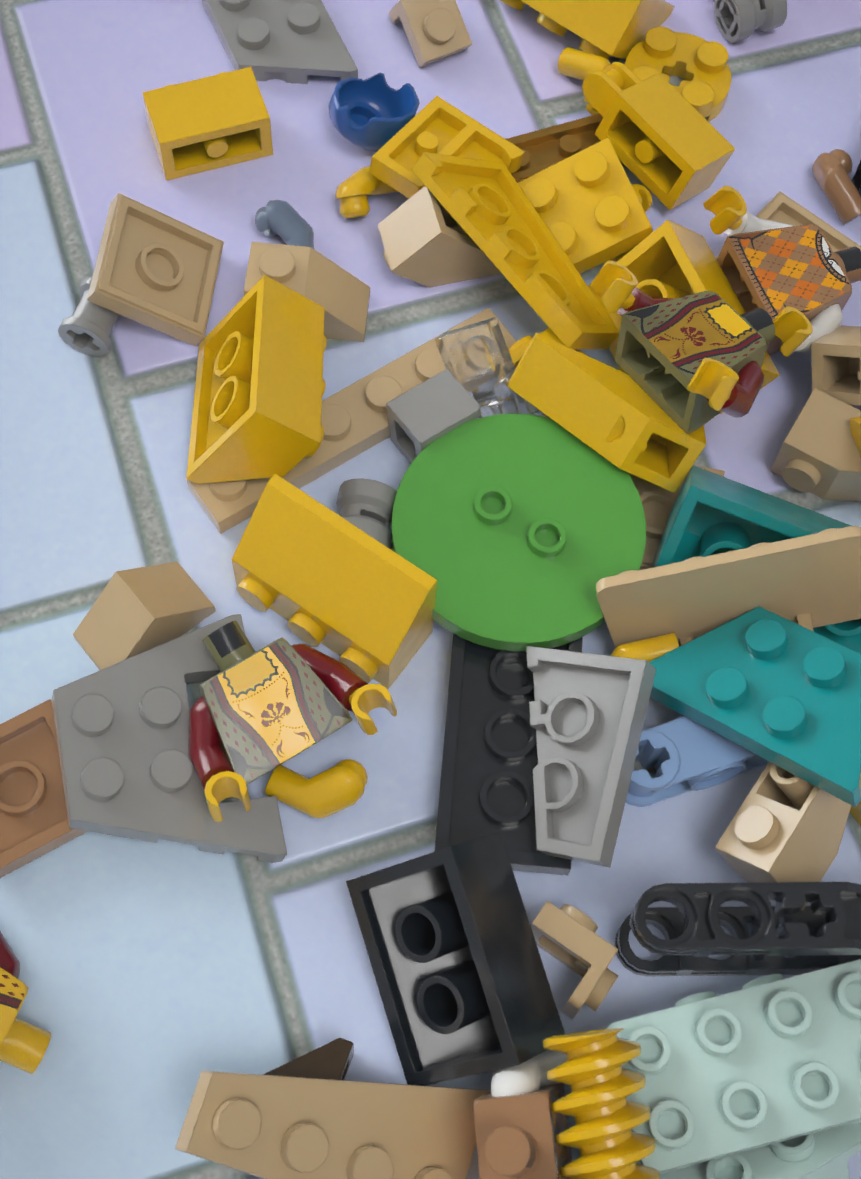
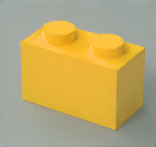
[142,67,273,181]

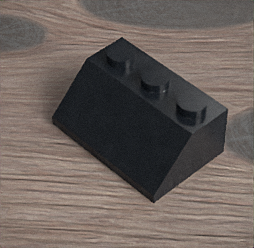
[346,832,565,1086]

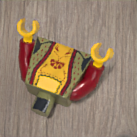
[590,260,775,435]
[188,620,397,822]

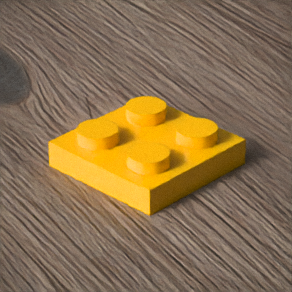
[518,138,653,274]

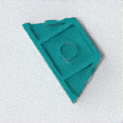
[649,606,861,807]

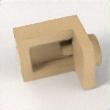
[388,0,472,68]
[531,900,619,1019]

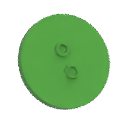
[392,414,646,651]

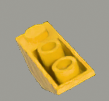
[508,332,707,493]

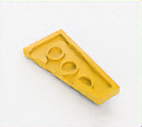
[411,152,619,350]

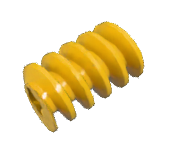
[542,1028,660,1179]

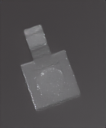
[435,317,521,418]

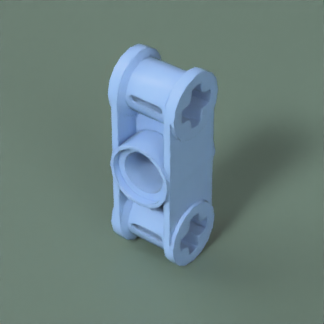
[626,715,769,807]

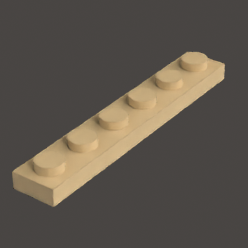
[187,308,517,534]

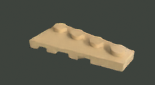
[175,1071,490,1179]

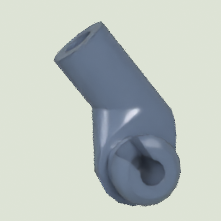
[255,200,314,249]

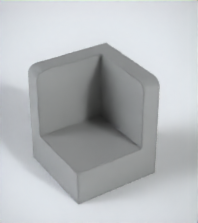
[386,369,480,463]

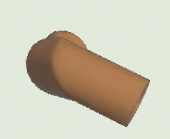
[812,149,861,225]

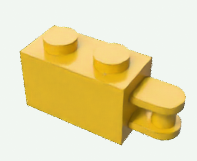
[582,62,735,210]

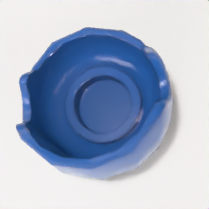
[328,73,420,152]

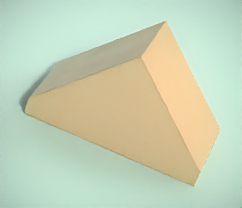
[73,562,216,670]

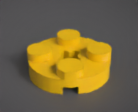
[625,26,731,122]

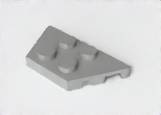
[202,0,358,84]

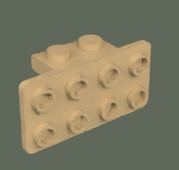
[596,526,861,648]

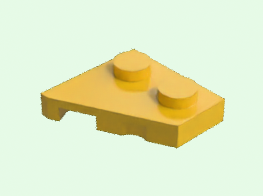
[369,96,525,198]

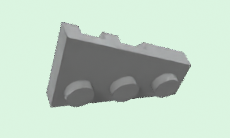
[526,646,656,868]

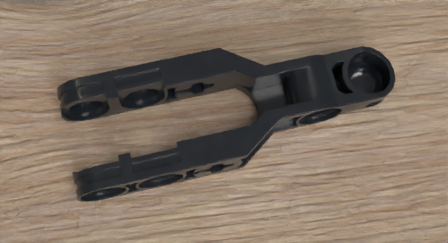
[614,882,861,977]

